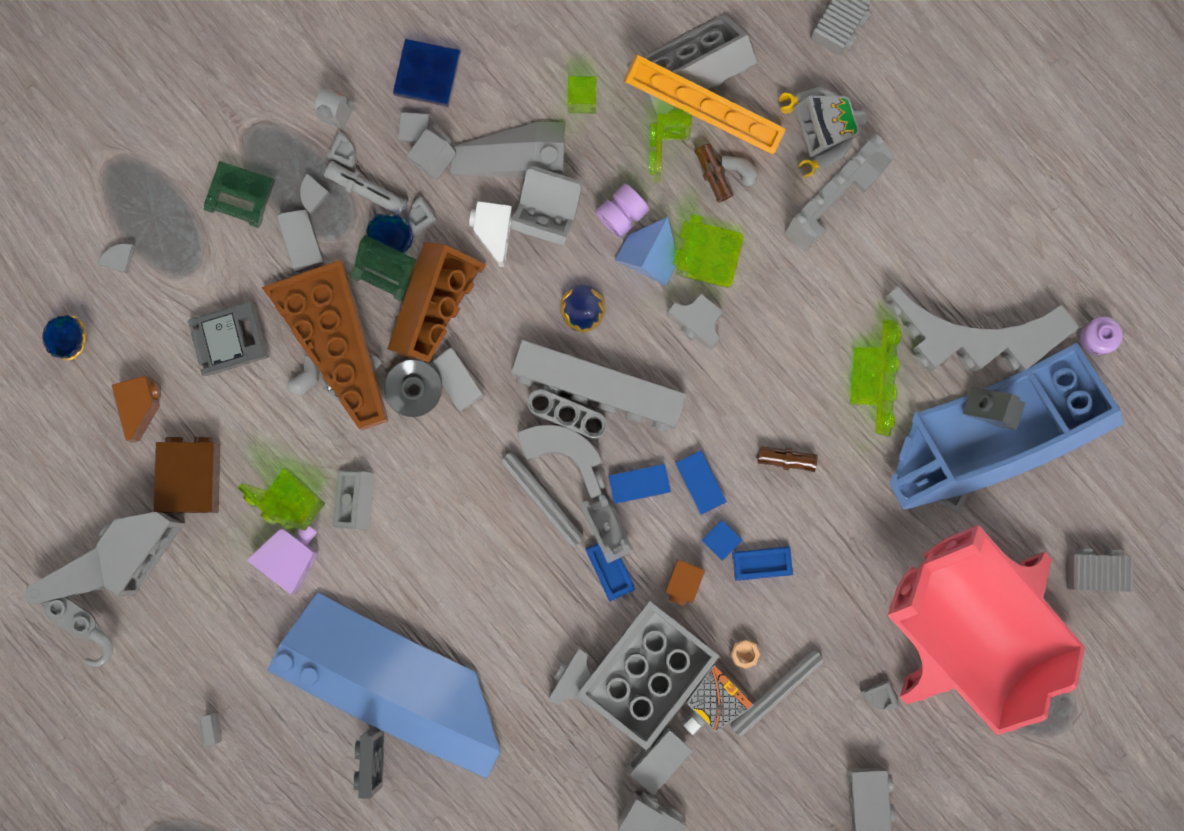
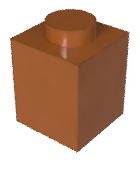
[665,560,705,606]

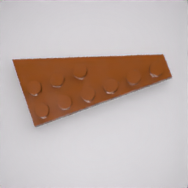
[261,260,389,431]

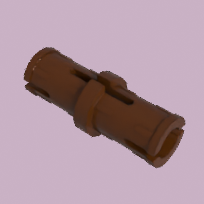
[694,143,734,203]
[757,445,818,472]

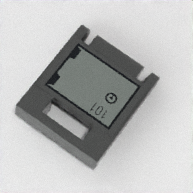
[188,301,269,376]

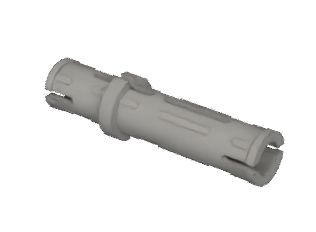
[324,161,408,216]

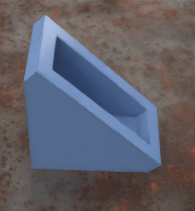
[615,217,679,286]

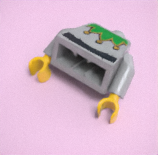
[779,87,867,178]

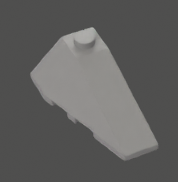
[451,122,566,178]

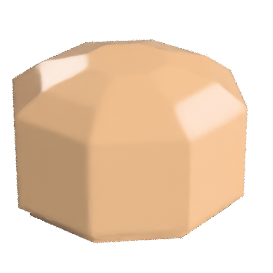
[730,639,760,669]

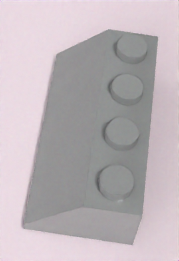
[627,14,757,116]

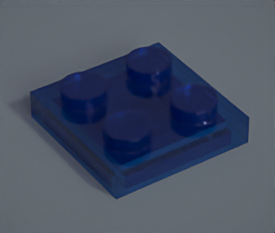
[393,39,461,107]

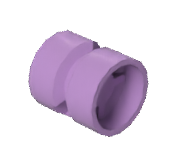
[595,184,649,238]

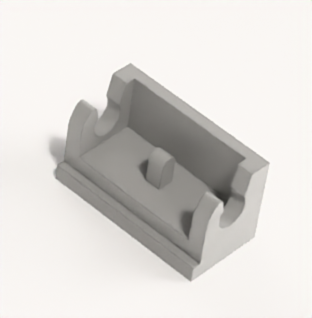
[580,495,634,563]
[625,725,693,795]

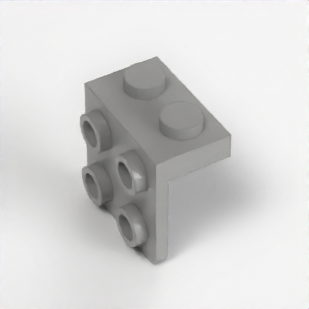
[510,166,582,246]

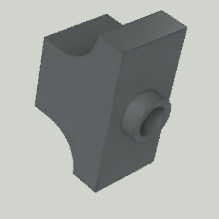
[963,387,1026,431]

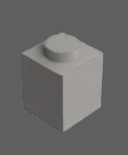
[407,129,456,181]

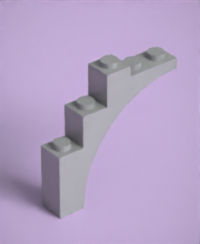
[885,287,1079,373]

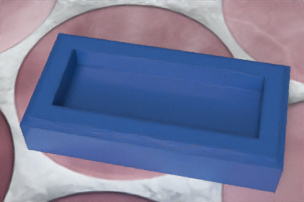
[675,451,727,515]
[609,464,671,504]
[585,543,636,602]
[732,546,793,581]

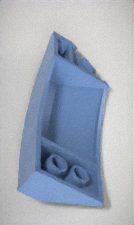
[889,343,1124,510]
[267,593,501,778]

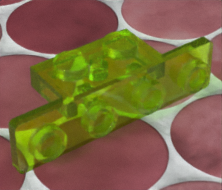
[850,319,901,437]

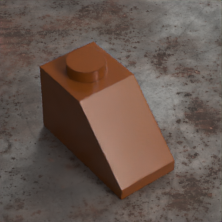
[112,376,161,443]

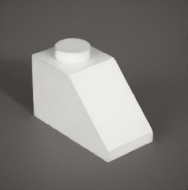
[469,201,513,267]

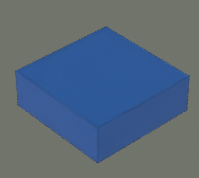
[701,520,742,561]

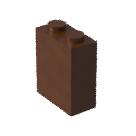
[154,437,221,513]

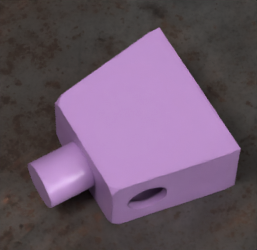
[247,521,318,594]

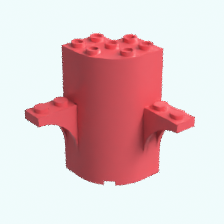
[888,524,1085,735]

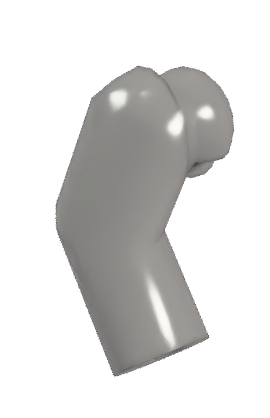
[721,155,759,186]
[288,356,319,395]

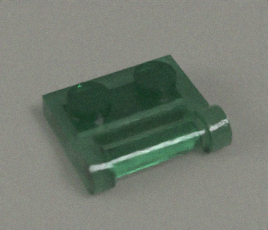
[204,161,275,228]
[350,235,417,302]

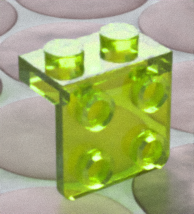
[649,110,692,183]
[673,214,744,288]
[238,468,325,531]

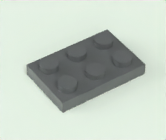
[353,727,384,799]

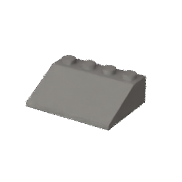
[576,601,720,751]

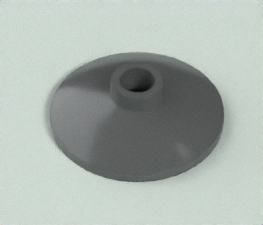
[384,360,442,417]

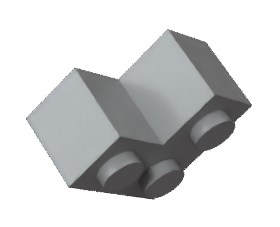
[617,791,687,831]

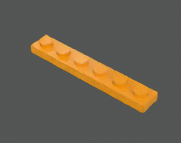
[623,54,786,155]

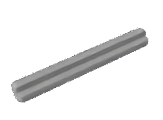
[501,452,583,547]
[730,650,824,736]

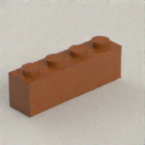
[387,242,486,363]

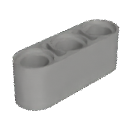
[527,389,607,440]

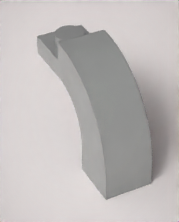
[517,425,605,499]

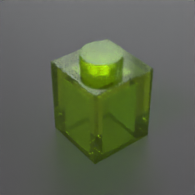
[567,76,597,114]

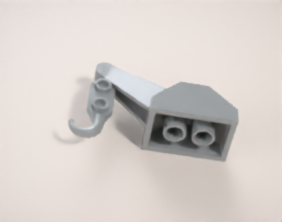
[25,512,185,667]

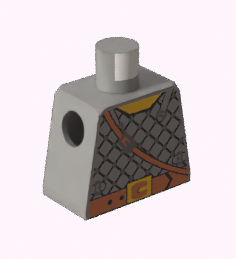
[682,664,754,736]

